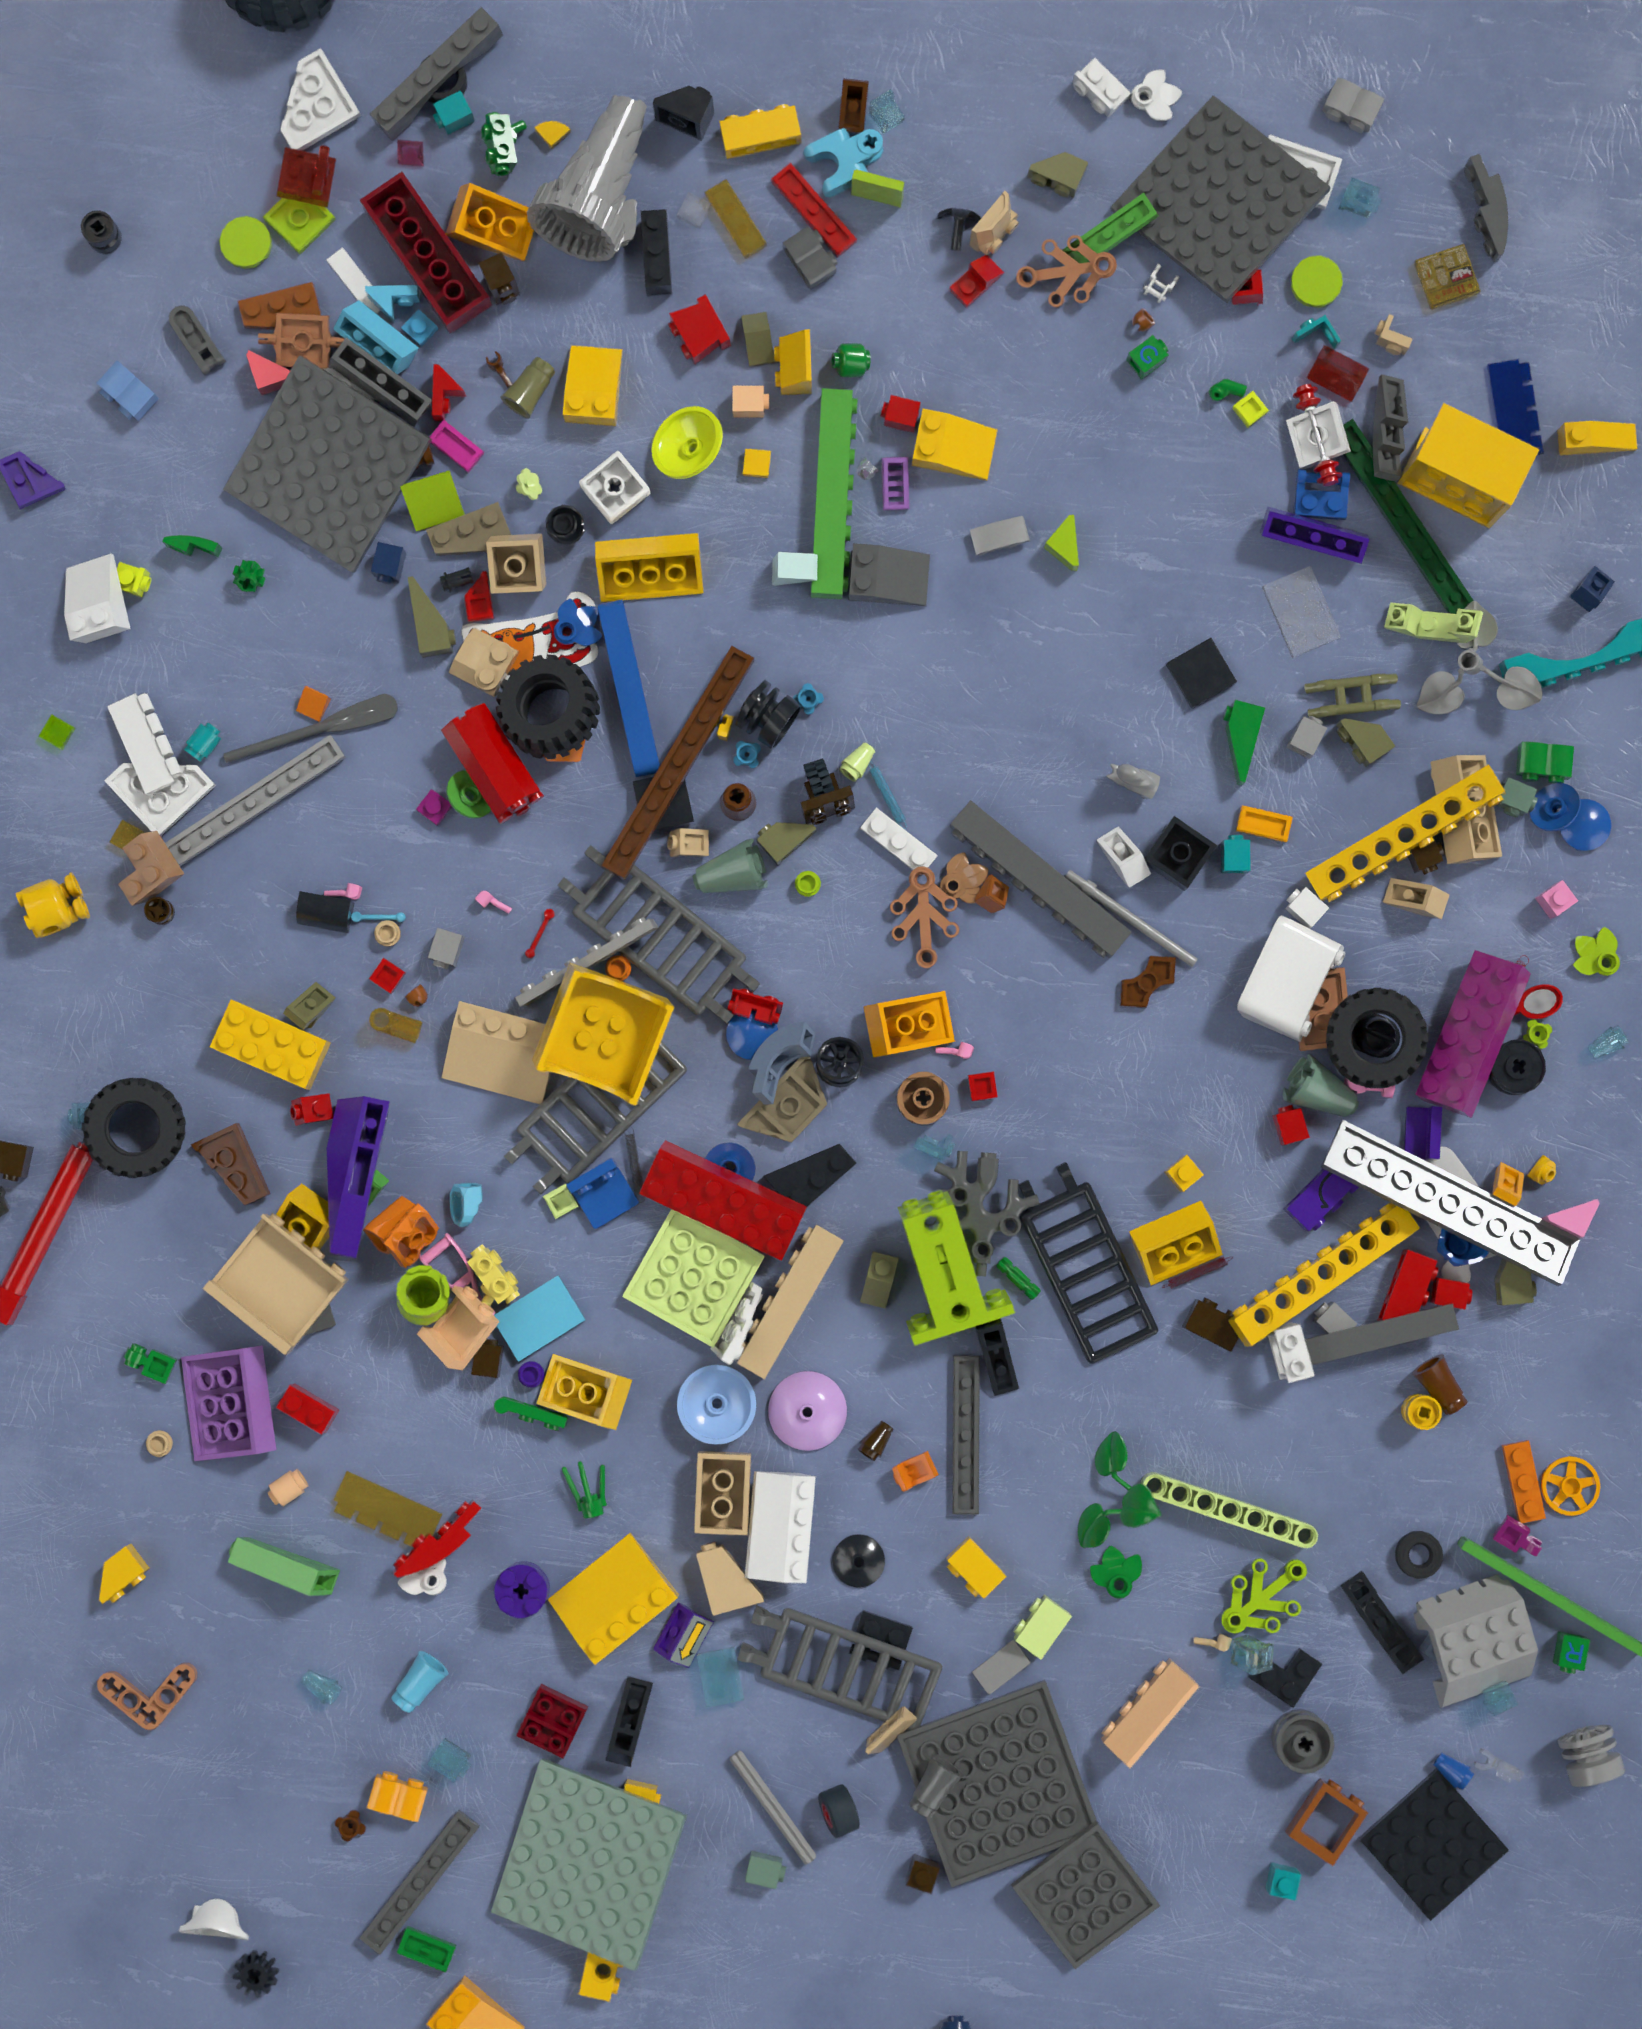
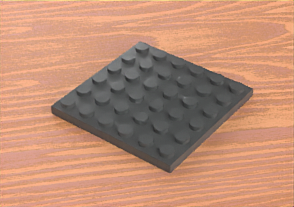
[1111,95,1330,303]
[223,355,432,573]
[897,1680,1096,1887]

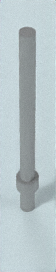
[1065,870,1198,967]

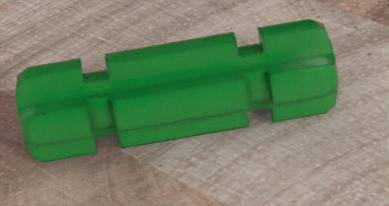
[996,1257,1041,1300]

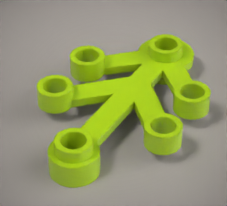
[1221,1558,1307,1633]

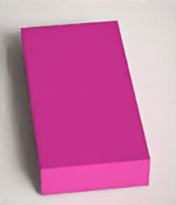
[430,420,485,473]

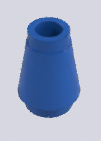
[1433,1752,1474,1790]

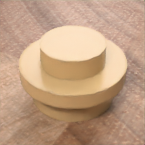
[374,920,401,947]
[146,1430,173,1457]

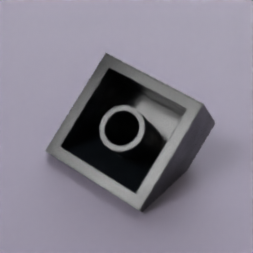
[653,86,714,141]

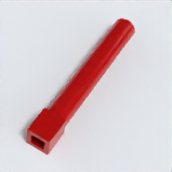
[0,1141,93,1325]

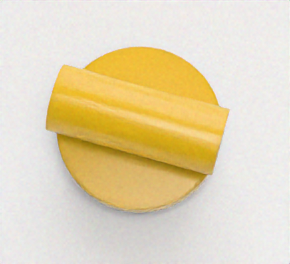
[1527,1155,1556,1185]

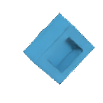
[401,309,438,347]

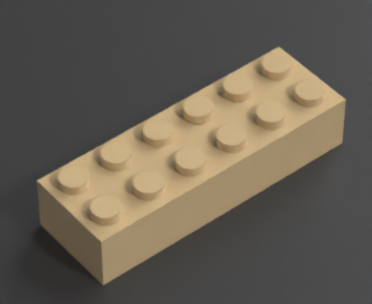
[737,1225,844,1379]

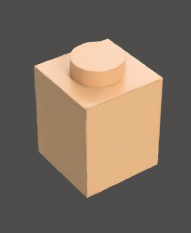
[733,386,769,418]

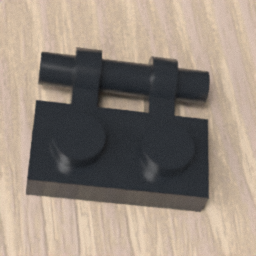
[849,1610,913,1670]

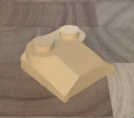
[969,191,1019,255]
[449,628,519,698]

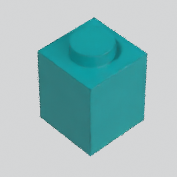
[433,90,475,135]
[1221,835,1251,874]
[1265,1862,1301,1901]

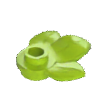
[1573,927,1620,976]

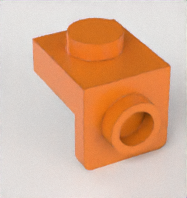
[892,1451,939,1492]

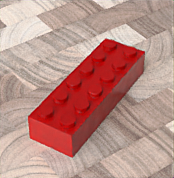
[639,1140,807,1261]

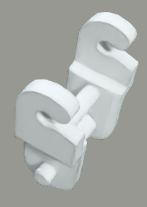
[1144,264,1180,303]

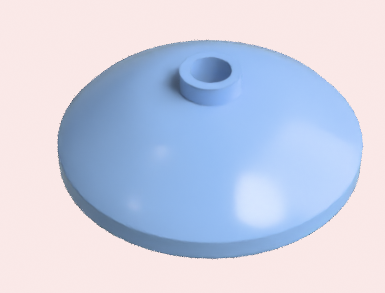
[677,1365,756,1444]

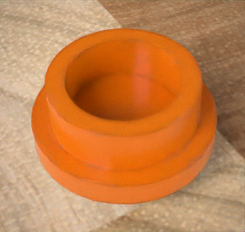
[605,955,631,981]

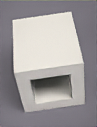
[1285,887,1329,929]

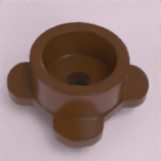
[335,1810,366,1842]

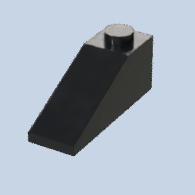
[975,1318,1019,1396]
[605,1676,653,1767]

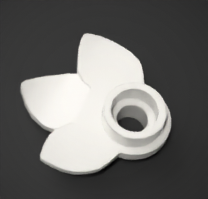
[1131,70,1182,121]
[398,1552,447,1595]

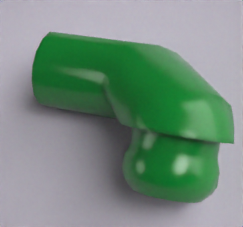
[1209,379,1247,401]

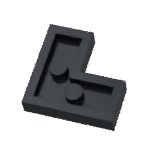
[1248,1648,1322,1708]

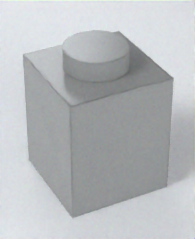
[1286,716,1327,759]
[428,928,465,970]
[1313,1301,1357,1334]

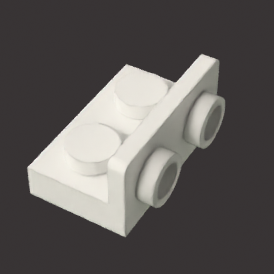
[1072,58,1131,118]

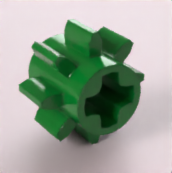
[232,560,265,592]

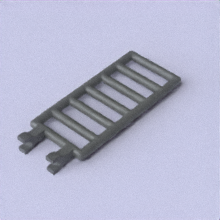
[504,1041,687,1194]
[737,1605,943,1730]

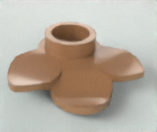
[940,852,989,904]

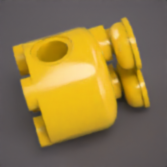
[16,872,90,938]

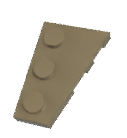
[426,502,511,556]

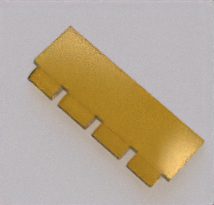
[334,1471,443,1547]

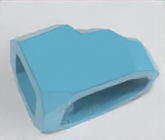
[450,1183,483,1227]

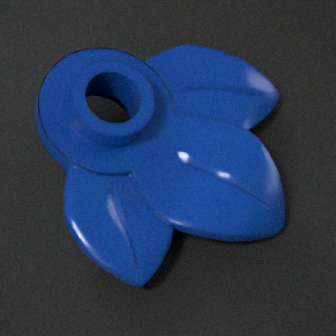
[554,598,602,646]

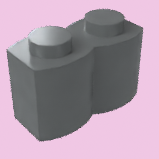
[782,226,838,290]

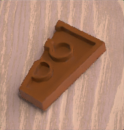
[238,282,322,330]

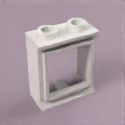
[1268,1322,1314,1383]

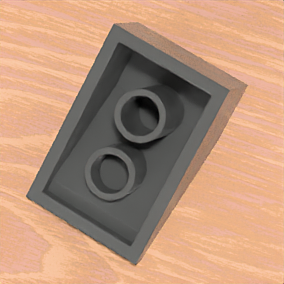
[849,543,930,606]

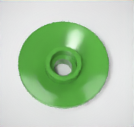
[446,770,491,818]

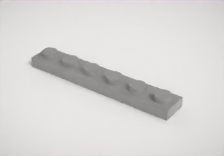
[515,917,658,1007]

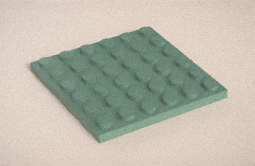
[491,1759,687,1971]

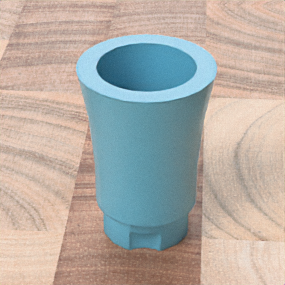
[391,1651,449,1713]

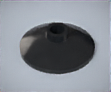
[833,1534,885,1588]

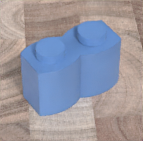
[97,361,159,421]

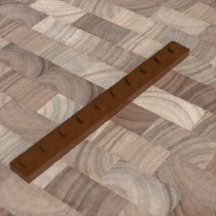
[601,646,755,880]

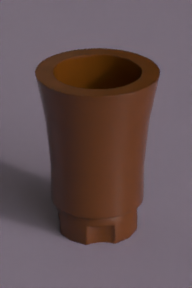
[720,783,756,821]
[1412,1354,1468,1415]

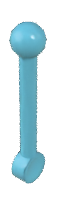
[351,912,406,923]

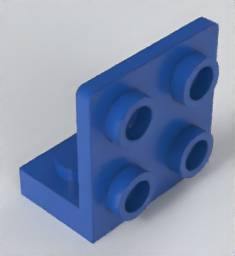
[566,1158,639,1229]

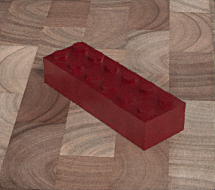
[360,171,492,334]

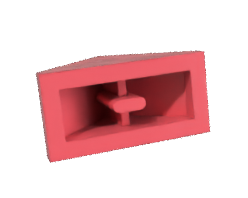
[246,350,290,395]

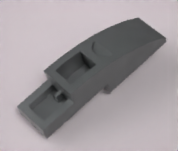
[1464,153,1508,263]

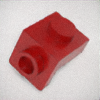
[290,1093,333,1126]

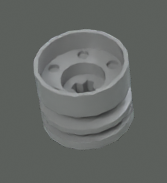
[1557,1725,1626,1787]

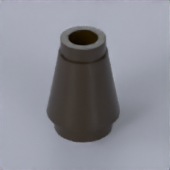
[858,1421,894,1461]

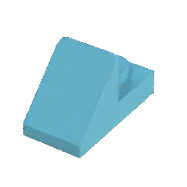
[365,285,420,323]

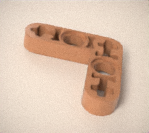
[97,1662,198,1730]

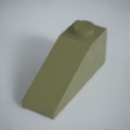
[408,576,457,658]

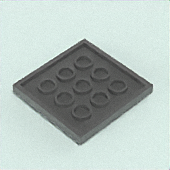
[1011,1820,1160,1969]

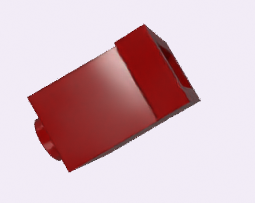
[668,294,731,365]

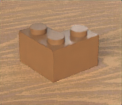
[118,831,184,906]

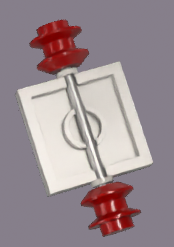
[1286,384,1350,487]

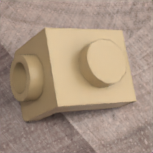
[1375,314,1413,355]

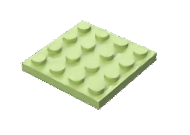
[622,1209,765,1348]

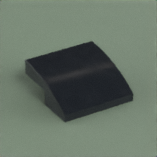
[633,777,694,830]

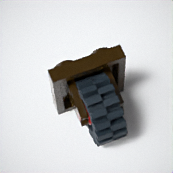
[800,758,855,825]

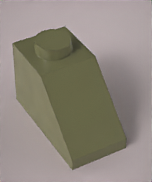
[757,822,816,866]
[860,1252,899,1308]

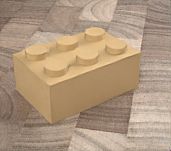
[694,1451,751,1535]

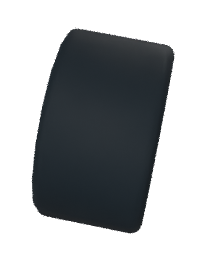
[818,1784,860,1838]

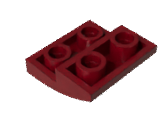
[516,1683,589,1759]

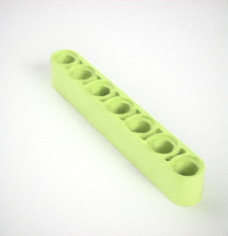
[1141,1472,1318,1548]

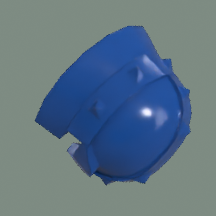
[1437,1228,1489,1267]

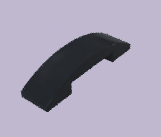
[1340,1570,1424,1675]

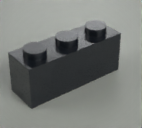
[641,209,672,296]

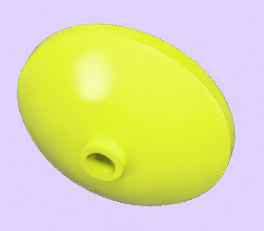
[652,406,723,479]

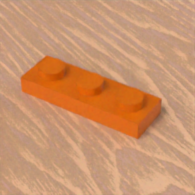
[1501,1440,1546,1523]

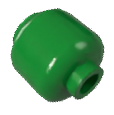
[831,343,871,377]

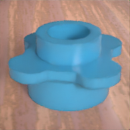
[793,683,824,714]
[733,741,761,768]

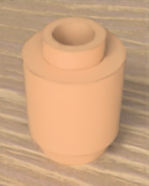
[267,1469,309,1507]

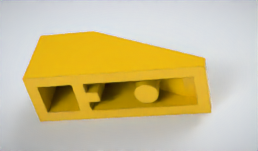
[1557,421,1637,455]

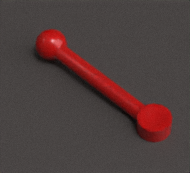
[525,909,555,959]

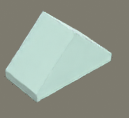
[772,552,818,586]

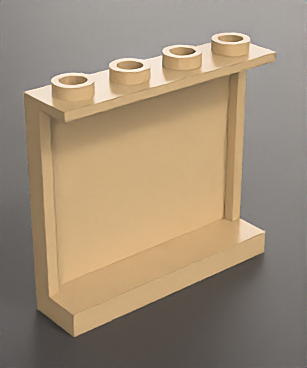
[202,1213,349,1355]

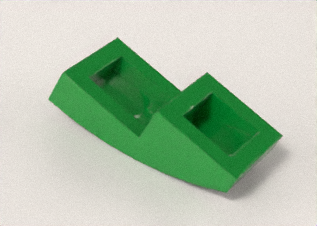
[162,535,223,558]

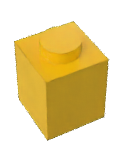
[1164,1155,1204,1192]

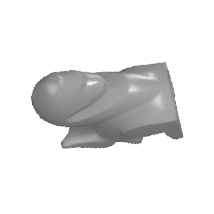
[1106,764,1160,799]

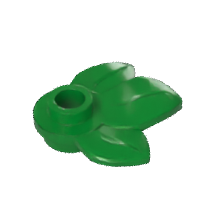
[1090,1545,1142,1599]

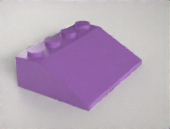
[181,1345,276,1461]

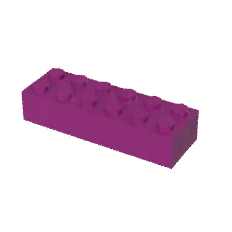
[1415,950,1531,1118]

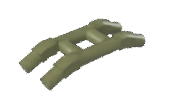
[1304,673,1401,718]

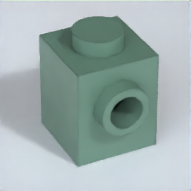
[1496,777,1538,818]

